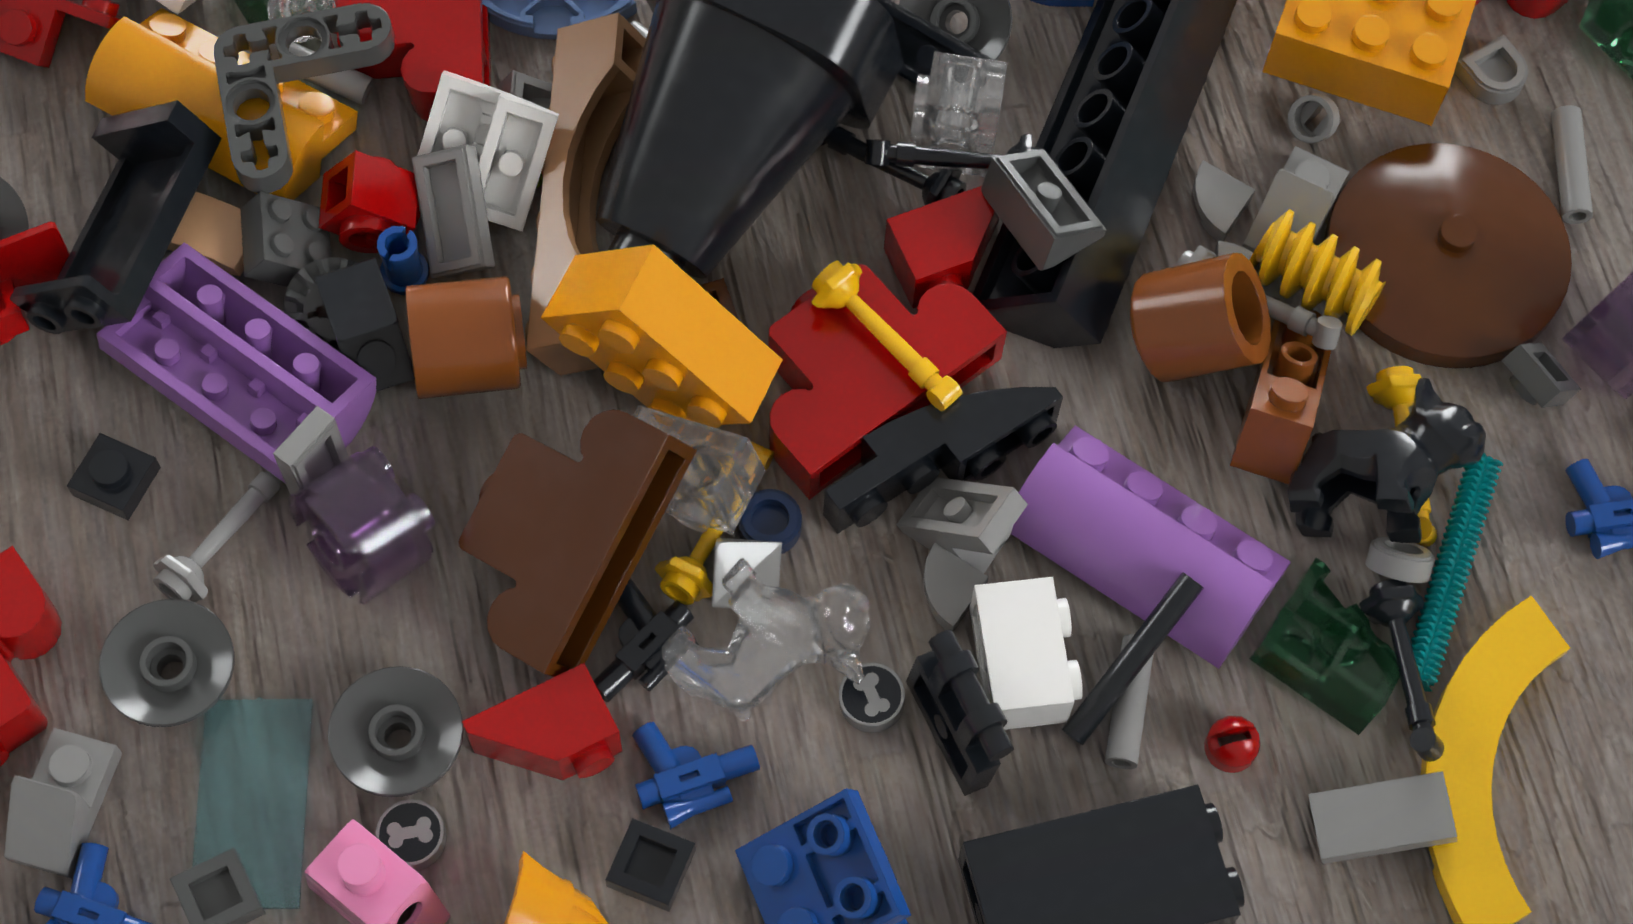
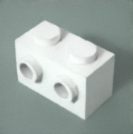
[969,577,1082,730]

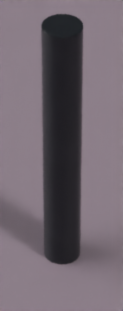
[1062,572,1204,745]

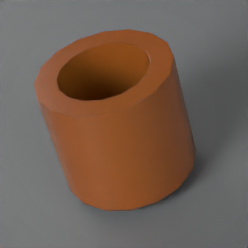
[1130,253,1271,382]
[405,276,527,399]

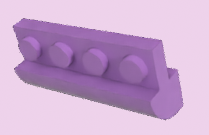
[97,242,376,484]
[1011,425,1291,669]

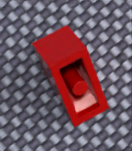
[884,186,999,309]
[462,663,622,781]

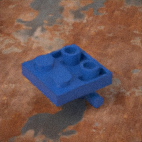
[735,788,911,924]

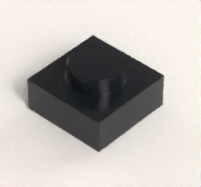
[67,433,161,521]
[605,818,696,912]

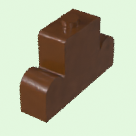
[459,409,697,677]

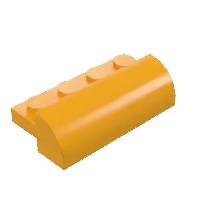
[85,8,358,200]

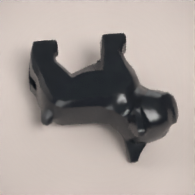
[1288,378,1486,543]

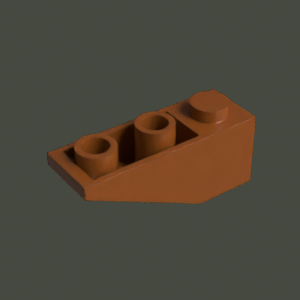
[1230,306,1331,484]

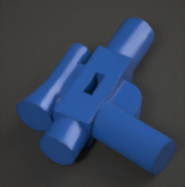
[1565,459,1633,559]
[632,722,760,830]
[34,843,152,924]

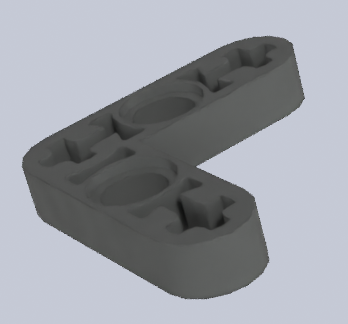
[214,3,395,193]

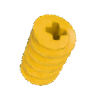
[1249,209,1386,337]

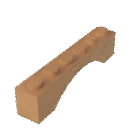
[525,12,646,376]

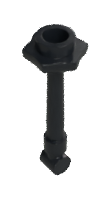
[820,126,967,205]
[864,134,1043,170]
[1359,579,1444,762]

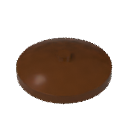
[1324,143,1572,369]

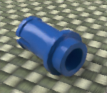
[377,226,429,295]

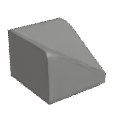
[712,538,782,611]

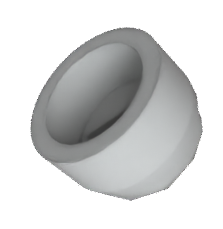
[1288,94,1340,143]

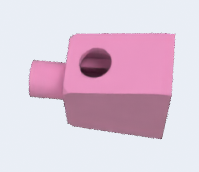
[304,819,451,924]

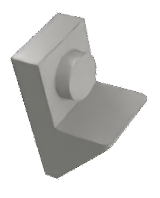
[1242,146,1350,252]
[896,478,1028,573]
[4,727,122,879]

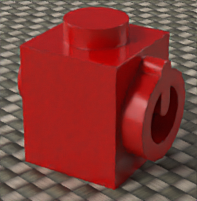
[318,150,421,253]

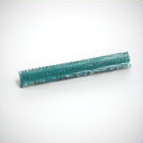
[1411,453,1503,692]

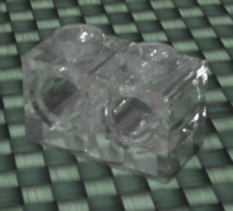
[910,52,1008,177]
[633,405,766,534]

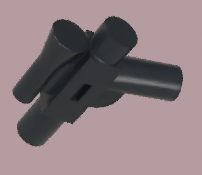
[593,578,701,702]

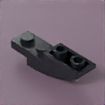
[823,387,1063,534]

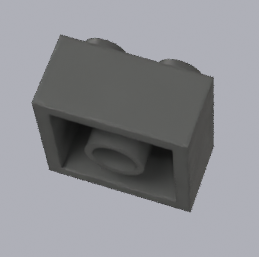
[240,191,331,287]

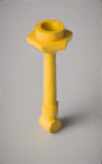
[811,260,963,411]
[1366,366,1437,547]
[655,441,774,605]

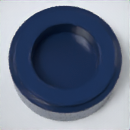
[738,489,802,554]

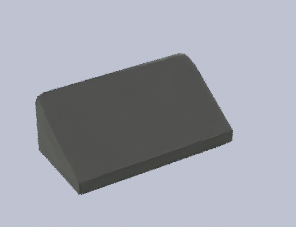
[982,149,1107,271]

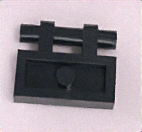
[906,630,1014,796]

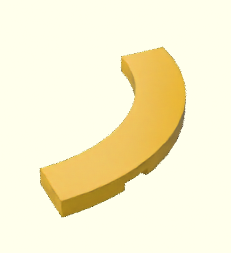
[1420,595,1570,924]

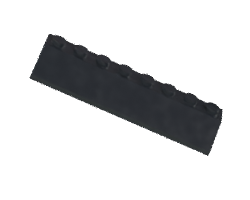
[973,0,1237,348]

